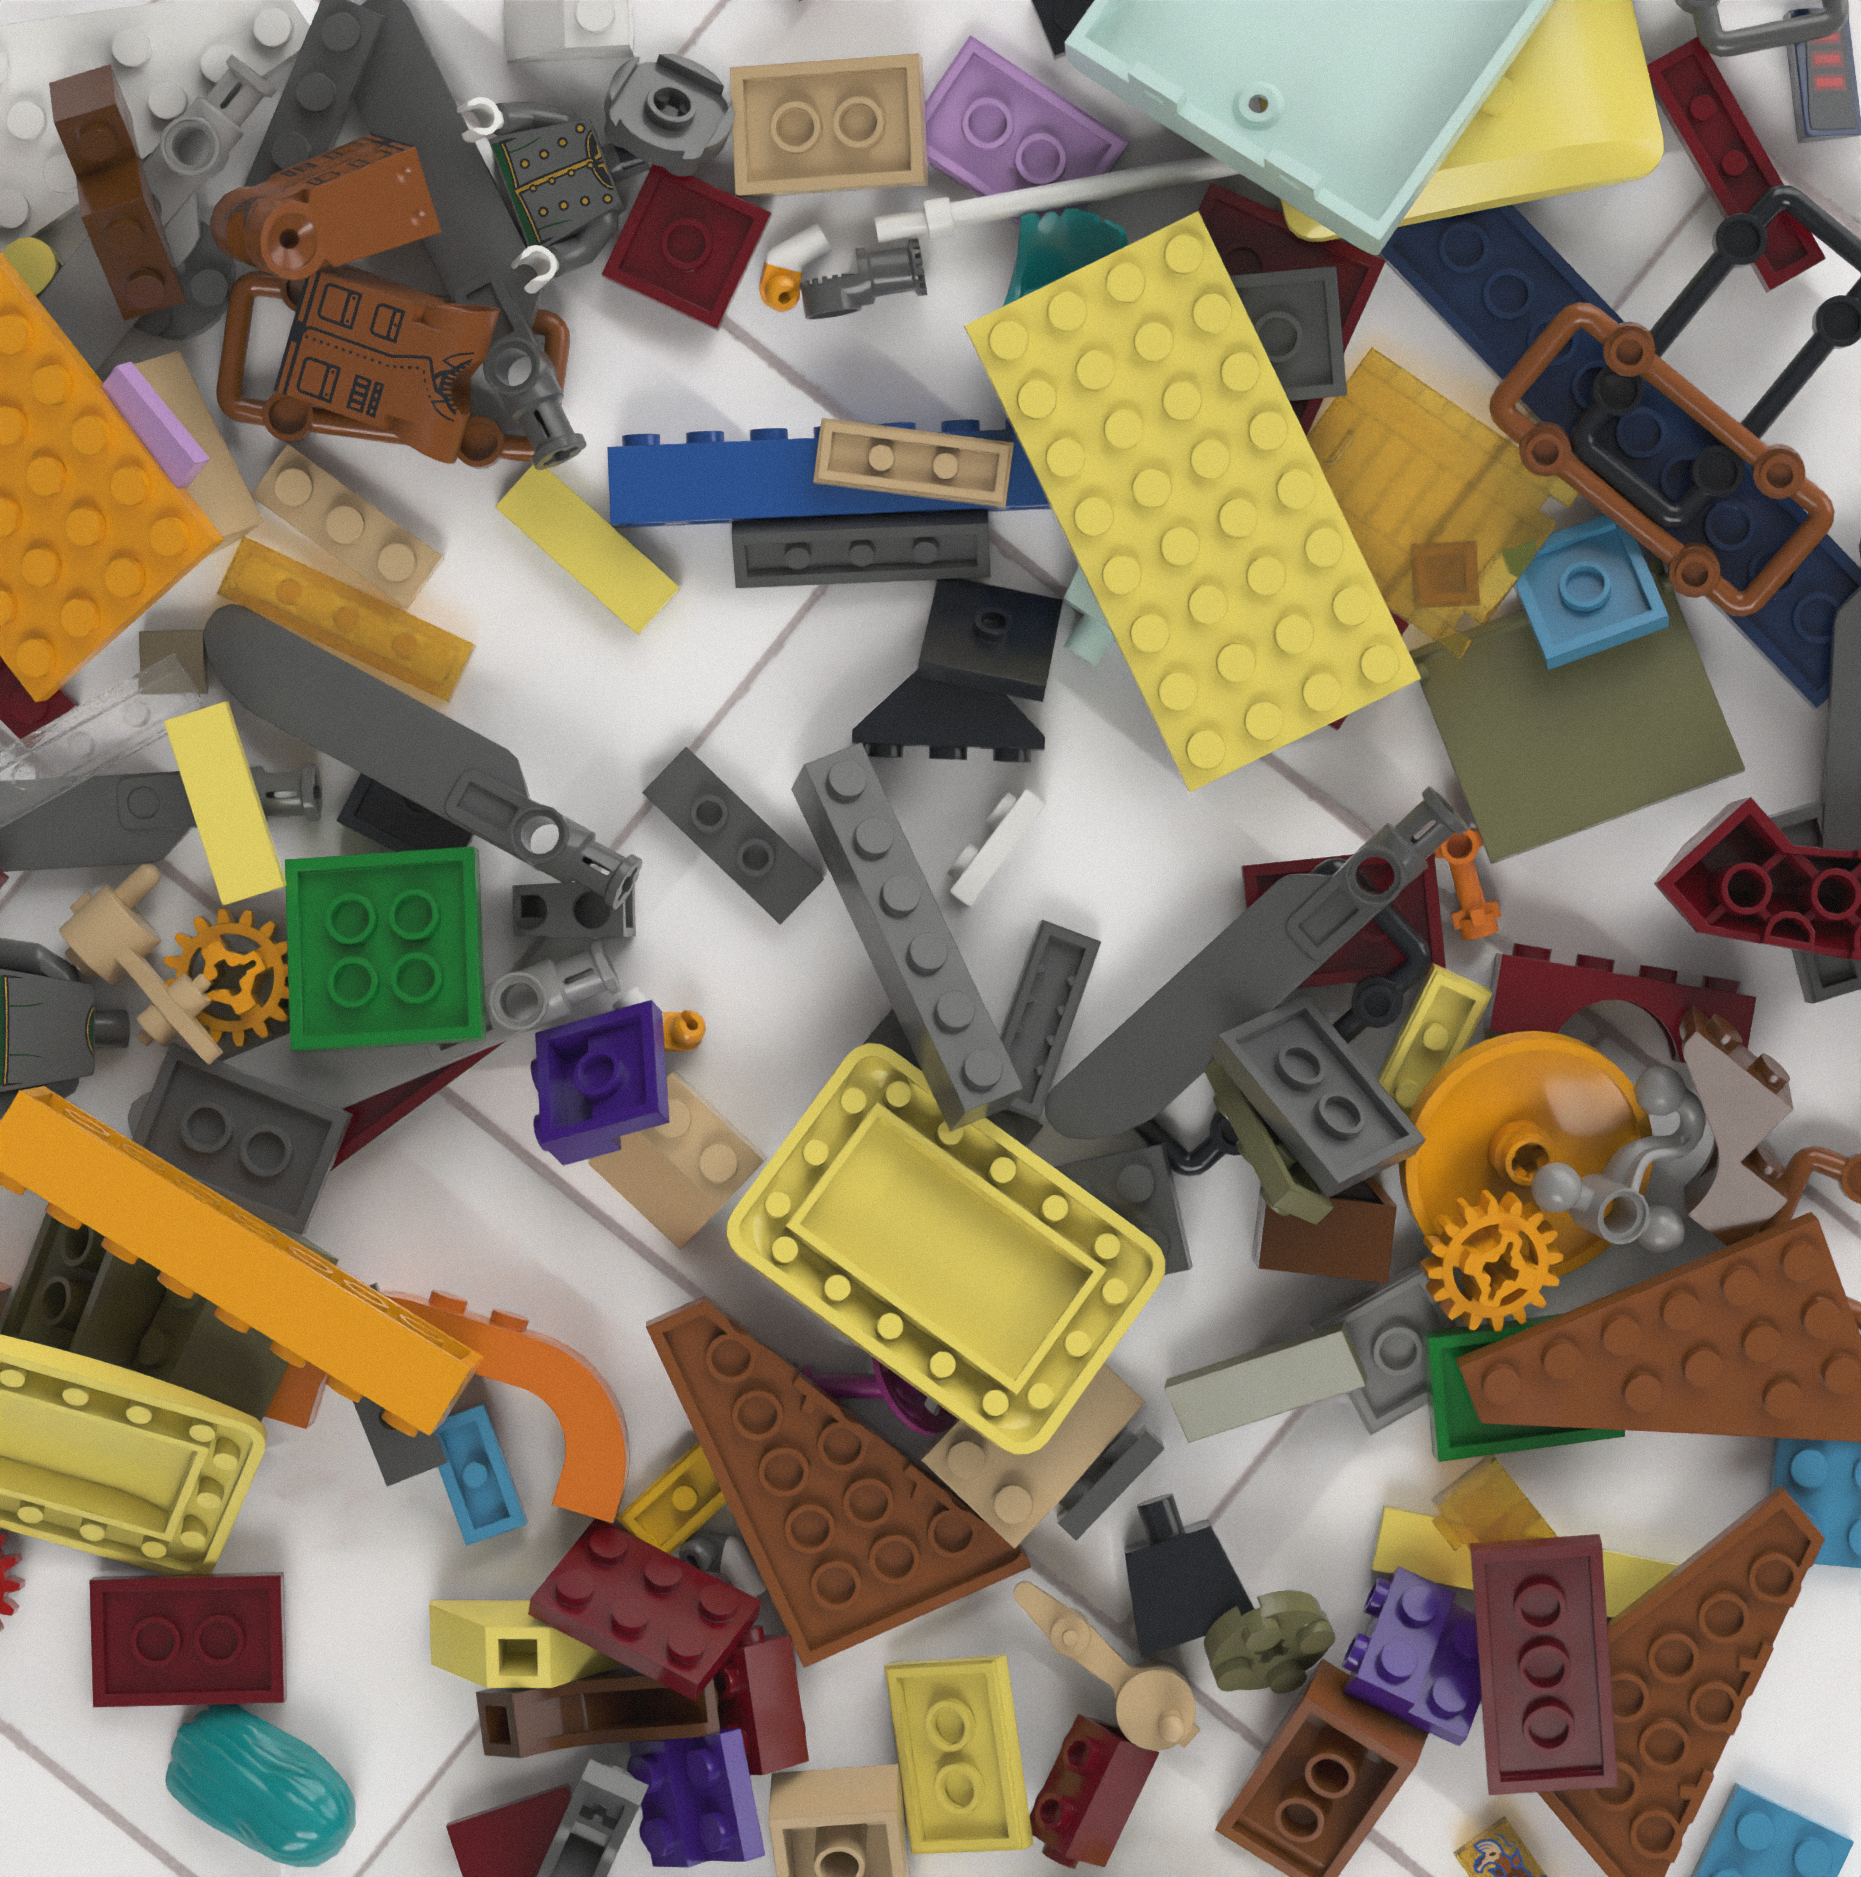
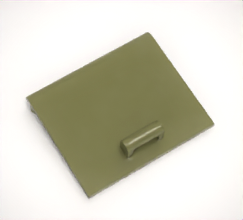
[1409,559,1745,864]

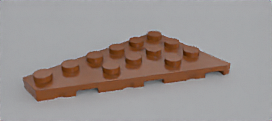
[1454,1212,1861,1442]
[646,1295,1031,1668]
[1482,1485,1825,1877]

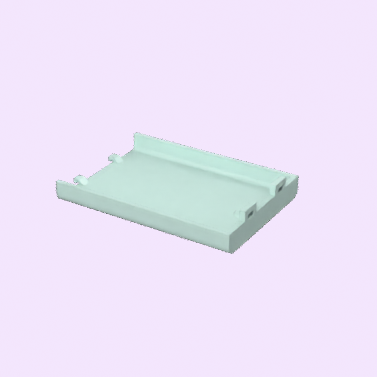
[1064,0,1556,255]

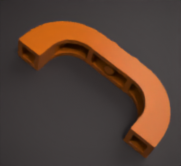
[264,1290,630,1523]

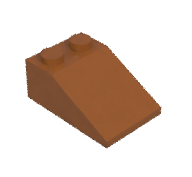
[1215,1658,1429,1877]

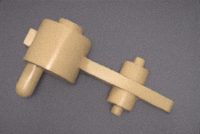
[59,863,223,1065]
[1013,1580,1200,1751]

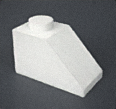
[504,0,635,63]

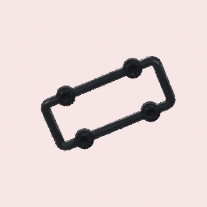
[1570,185,1861,528]
[1132,858,1431,1177]

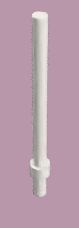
[874,154,1240,243]

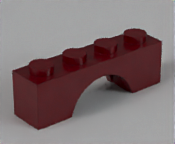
[1483,943,1757,1063]

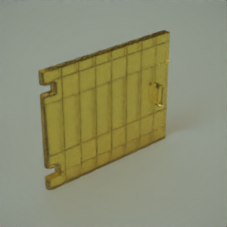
[1306,347,1580,659]

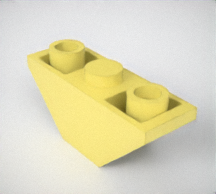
[429,1600,622,1688]

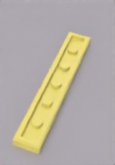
[1371,1505,1681,1618]

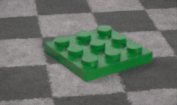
[285,846,486,1053]

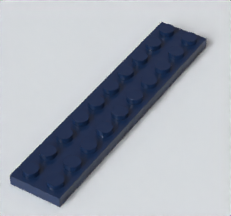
[1378,205,1861,710]

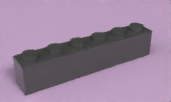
[791,742,1023,1132]

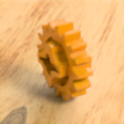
[163,908,290,1047]
[1420,1190,1563,1332]

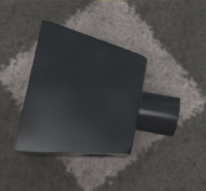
[1124,1493,1254,1656]

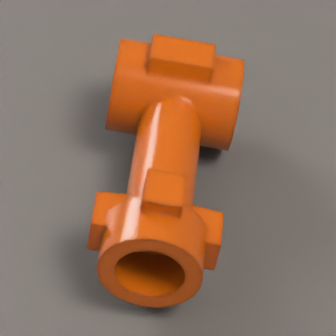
[1434,828,1502,940]

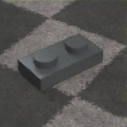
[1057,1424,1165,1541]

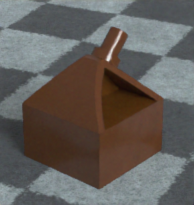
[1252,1176,1397,1283]

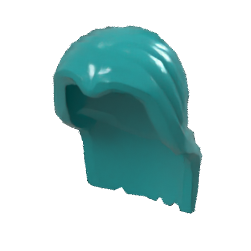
[1002,208,1128,307]
[165,1704,356,1867]

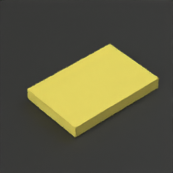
[884,1654,1034,1855]

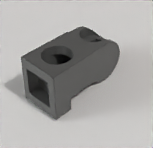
[512,882,636,939]

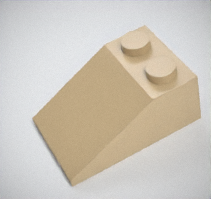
[921,1363,1145,1549]
[768,1764,910,1877]

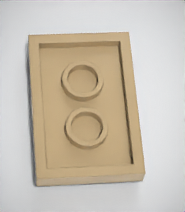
[730,53,929,199]

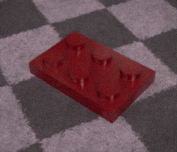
[1241,852,1446,989]
[528,1518,762,1701]
[89,1572,287,1707]

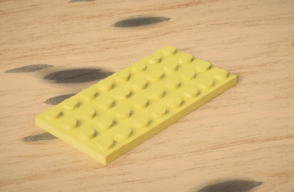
[963,211,1421,792]

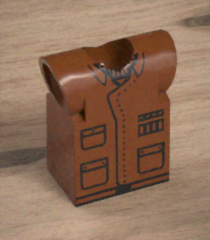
[210,133,442,281]
[273,264,501,464]

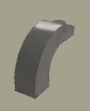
[536,1759,649,1877]

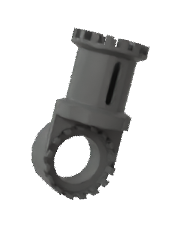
[800,238,928,320]

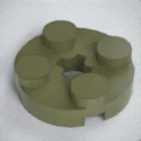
[1203,1590,1336,1694]

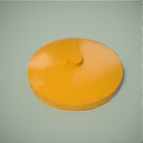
[1399,1031,1653,1277]

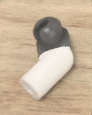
[679,1530,767,1597]

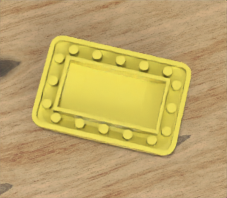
[1259,0,1664,242]
[726,1043,1165,1455]
[0,1334,268,1575]

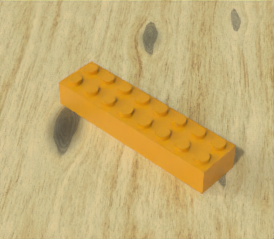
[0,1086,484,1437]

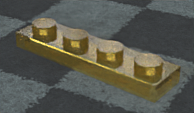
[216,536,477,703]

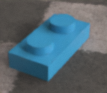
[437,1402,529,1546]

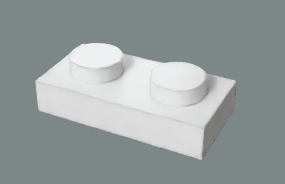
[947,789,1046,907]

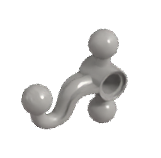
[1530,1066,1706,1255]

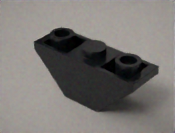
[852,670,1045,763]

